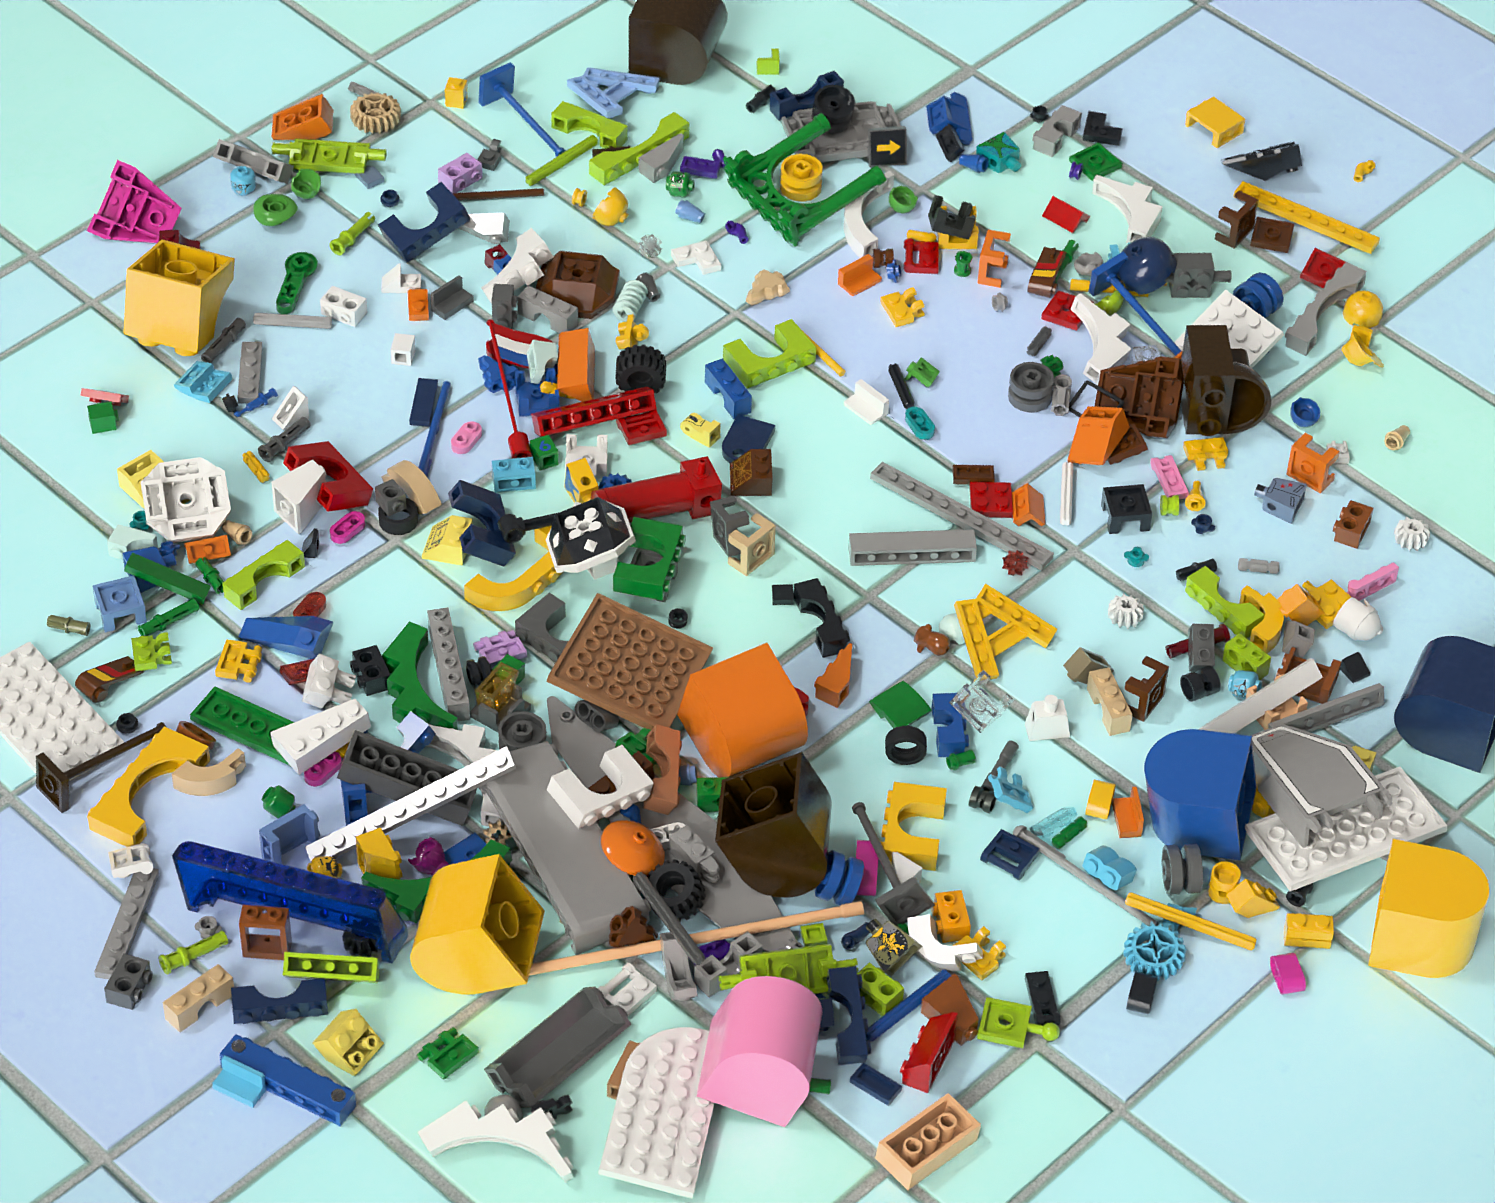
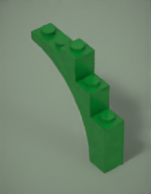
[382,621,458,730]
[361,839,512,924]

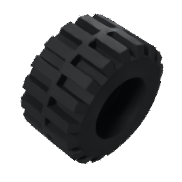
[615,344,666,394]
[646,859,706,922]

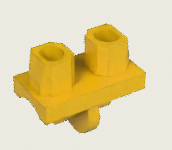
[615,314,649,350]

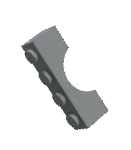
[213,139,294,184]

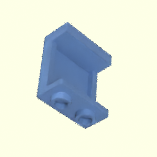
[259,804,320,872]

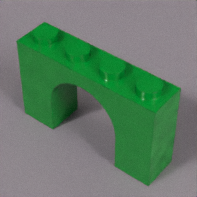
[613,517,686,600]

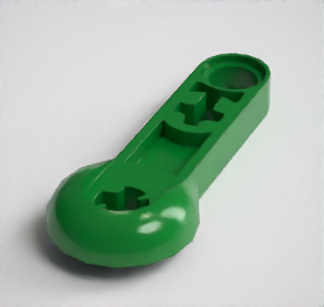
[276,252,318,315]

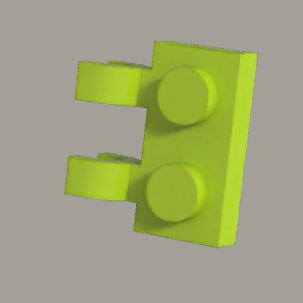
[131,632,172,671]

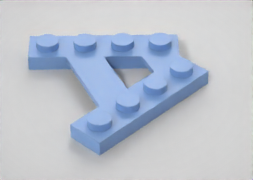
[567,67,660,118]

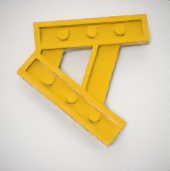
[954,584,1058,681]

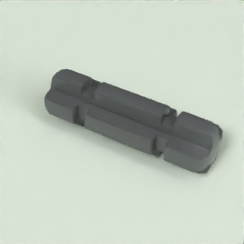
[1027,326,1052,356]

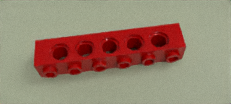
[531,386,657,437]

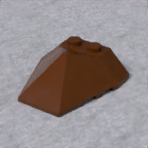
[1094,356,1184,439]

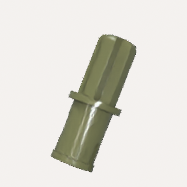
[47,615,91,636]

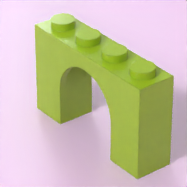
[723,319,816,388]

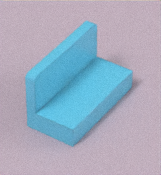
[212,1056,266,1108]

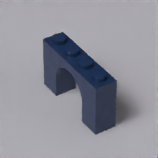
[378,182,470,263]
[448,480,516,567]

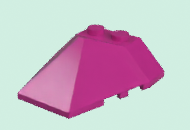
[87,160,182,243]

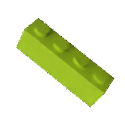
[283,952,380,983]

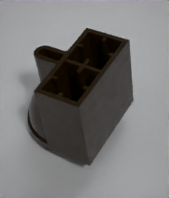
[1181,325,1271,436]

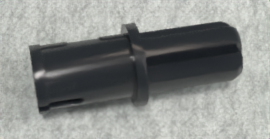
[746,84,776,113]
[1176,558,1217,581]

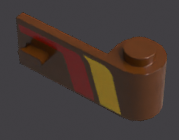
[1027,246,1067,298]
[75,656,144,703]

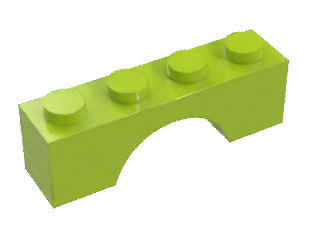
[551,101,628,148]
[223,540,305,610]
[1185,566,1265,638]

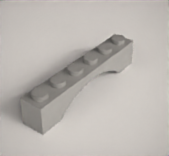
[1285,262,1367,356]

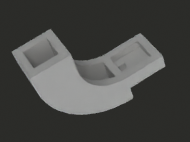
[660,932,697,1001]

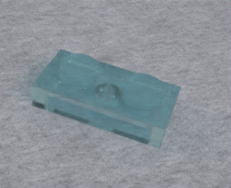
[1029,807,1078,838]

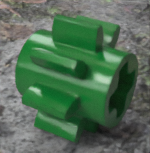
[1040,355,1063,378]

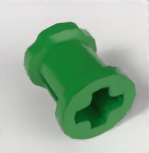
[954,251,972,277]

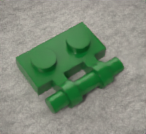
[417,1027,479,1080]

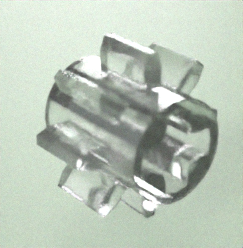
[638,234,662,259]

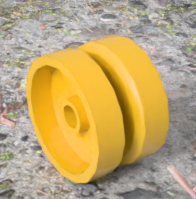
[780,154,823,202]

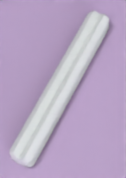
[1060,462,1073,526]

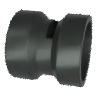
[968,786,996,814]

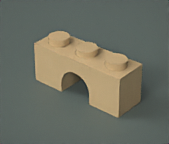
[1087,667,1132,736]
[163,964,234,1033]

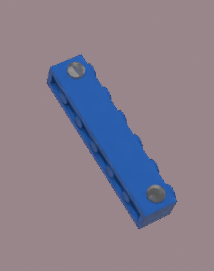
[219,1034,356,1127]

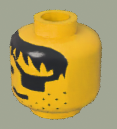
[307,856,342,886]

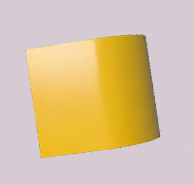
[1368,839,1489,978]
[410,854,545,994]

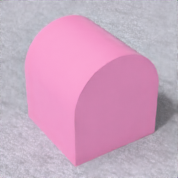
[697,976,822,1127]

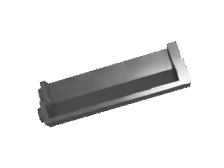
[484,987,631,1108]

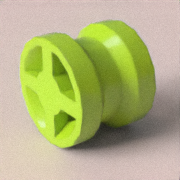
[1160,495,1179,516]

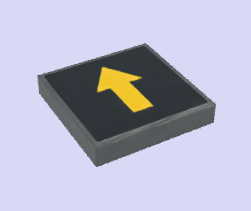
[868,126,907,167]

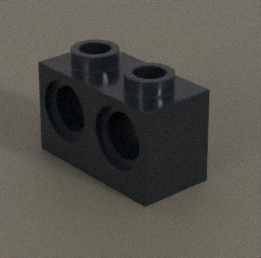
[350,645,390,696]

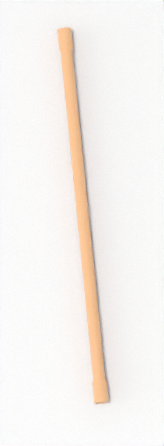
[529,901,864,976]

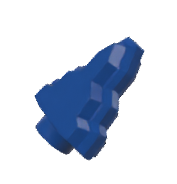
[478,355,520,393]

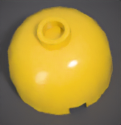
[592,187,629,227]
[1343,291,1383,328]

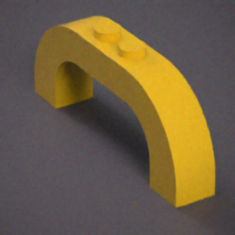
[464,526,562,611]

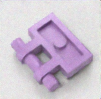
[473,630,527,669]

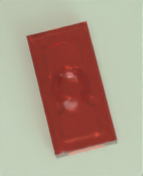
[279,659,314,685]

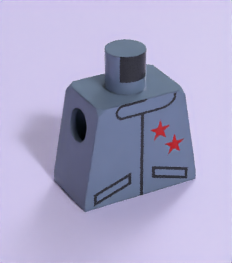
[1254,478,1307,524]

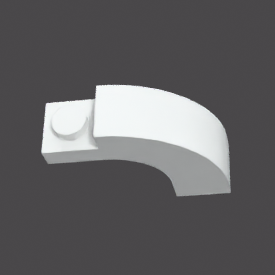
[908,915,983,971]

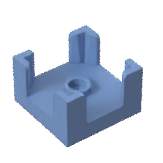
[92,575,147,633]

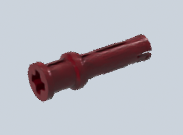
[1165,624,1230,659]

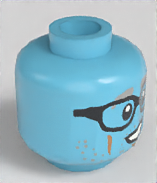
[230,166,256,195]
[1228,670,1262,699]

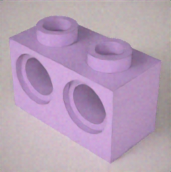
[438,153,482,193]

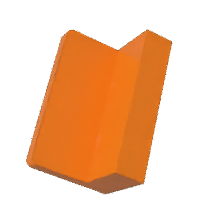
[838,254,882,296]
[1012,483,1045,526]
[183,535,231,564]
[1112,786,1144,838]

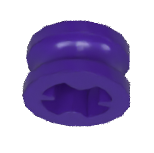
[1069,161,1083,180]

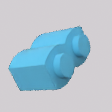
[1082,845,1137,890]

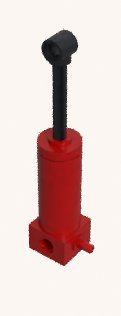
[497,456,722,544]

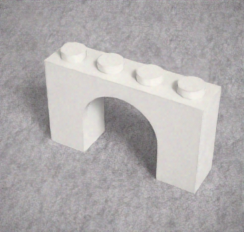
[547,745,654,829]

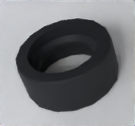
[378,498,418,535]
[885,726,927,765]

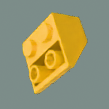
[356,827,403,880]

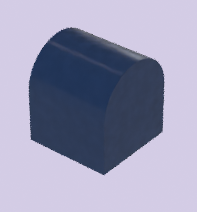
[1394,636,1495,773]

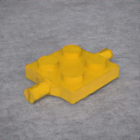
[1302,579,1351,629]

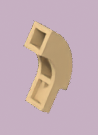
[171,748,246,796]

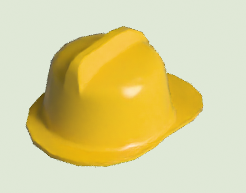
[1341,331,1384,368]

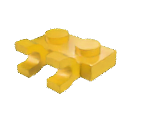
[880,287,924,327]
[1183,437,1228,471]
[953,926,1006,980]

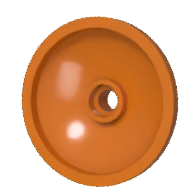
[601,820,665,876]

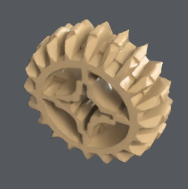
[350,92,401,135]

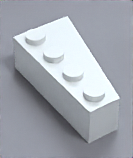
[270,699,371,775]

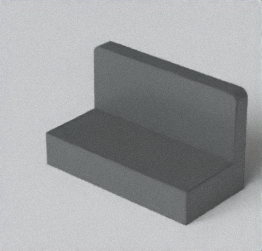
[431,275,474,320]

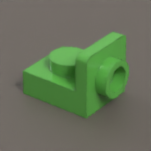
[904,357,940,387]

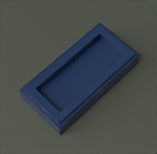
[850,1062,902,1106]

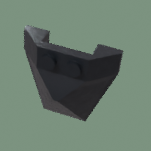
[1221,141,1302,181]

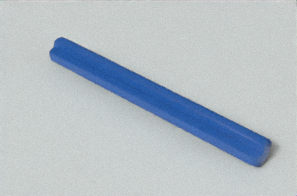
[865,969,952,1042]

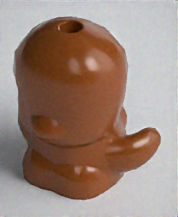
[914,624,950,656]

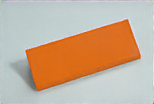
[557,328,595,402]

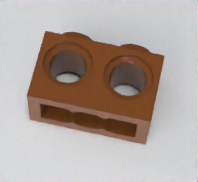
[1332,500,1374,549]

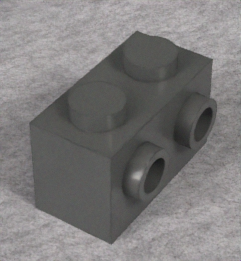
[491,284,517,329]

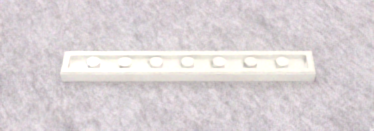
[1199,659,1323,734]

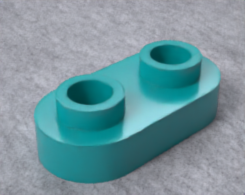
[905,407,935,440]

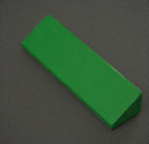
[124,552,211,605]

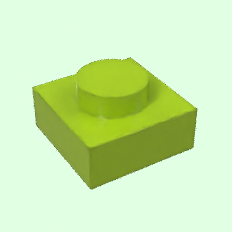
[800,923,828,947]

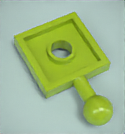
[977,997,1060,1048]

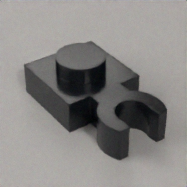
[531,1095,573,1120]

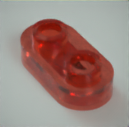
[293,592,326,617]

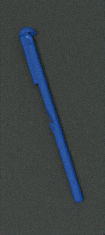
[418,381,451,477]

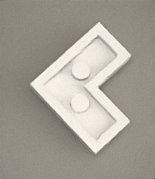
[671,240,721,275]

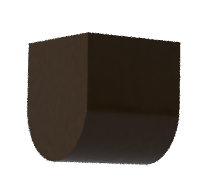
[628,0,728,85]
[715,752,832,898]

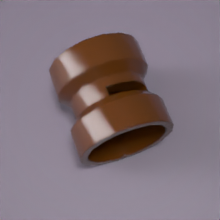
[873,249,894,268]

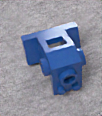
[340,780,374,826]

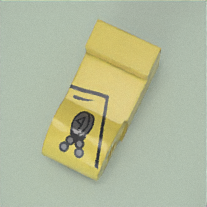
[680,413,721,448]

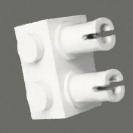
[302,654,356,709]

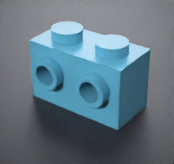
[492,457,536,493]

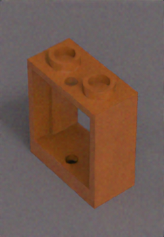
[239,905,292,960]

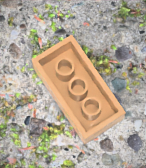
[875,1093,981,1190]

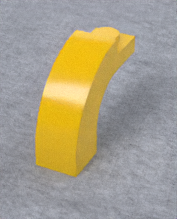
[1239,585,1284,654]

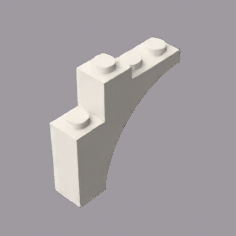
[1092,175,1163,243]
[481,228,554,304]
[1070,293,1132,385]

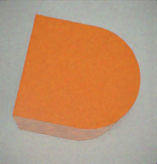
[677,643,808,777]

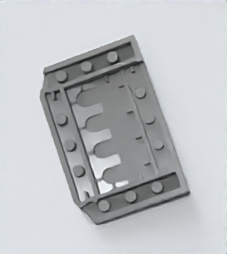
[782,101,901,163]

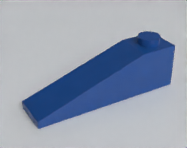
[238,616,333,660]

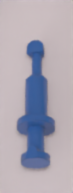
[234,388,278,417]

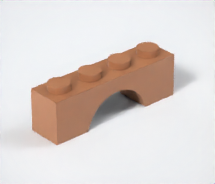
[643,724,682,815]

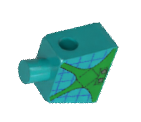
[976,131,1021,173]

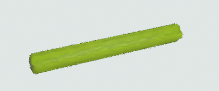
[525,135,598,186]

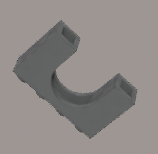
[515,592,568,662]

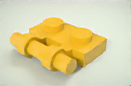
[215,639,262,683]

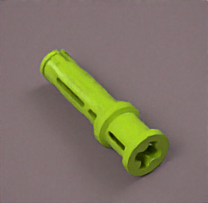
[329,212,375,255]
[158,931,228,975]

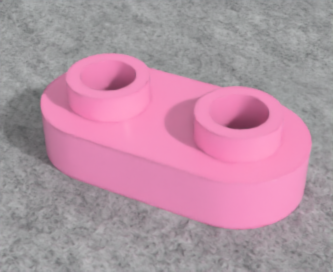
[451,421,482,454]

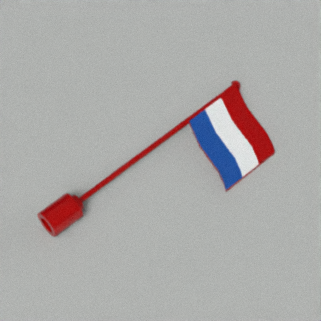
[487,319,558,459]

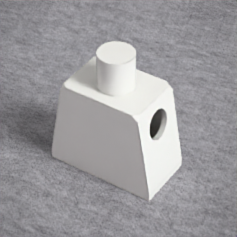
[1025,695,1070,741]

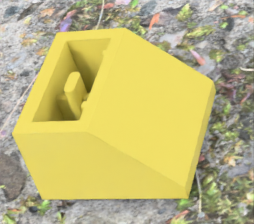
[312,1009,384,1076]

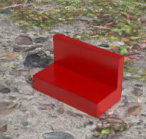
[1042,196,1090,233]

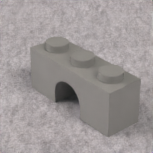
[1032,105,1082,158]
[517,286,578,333]
[694,932,763,997]

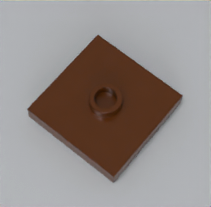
[1250,217,1295,253]

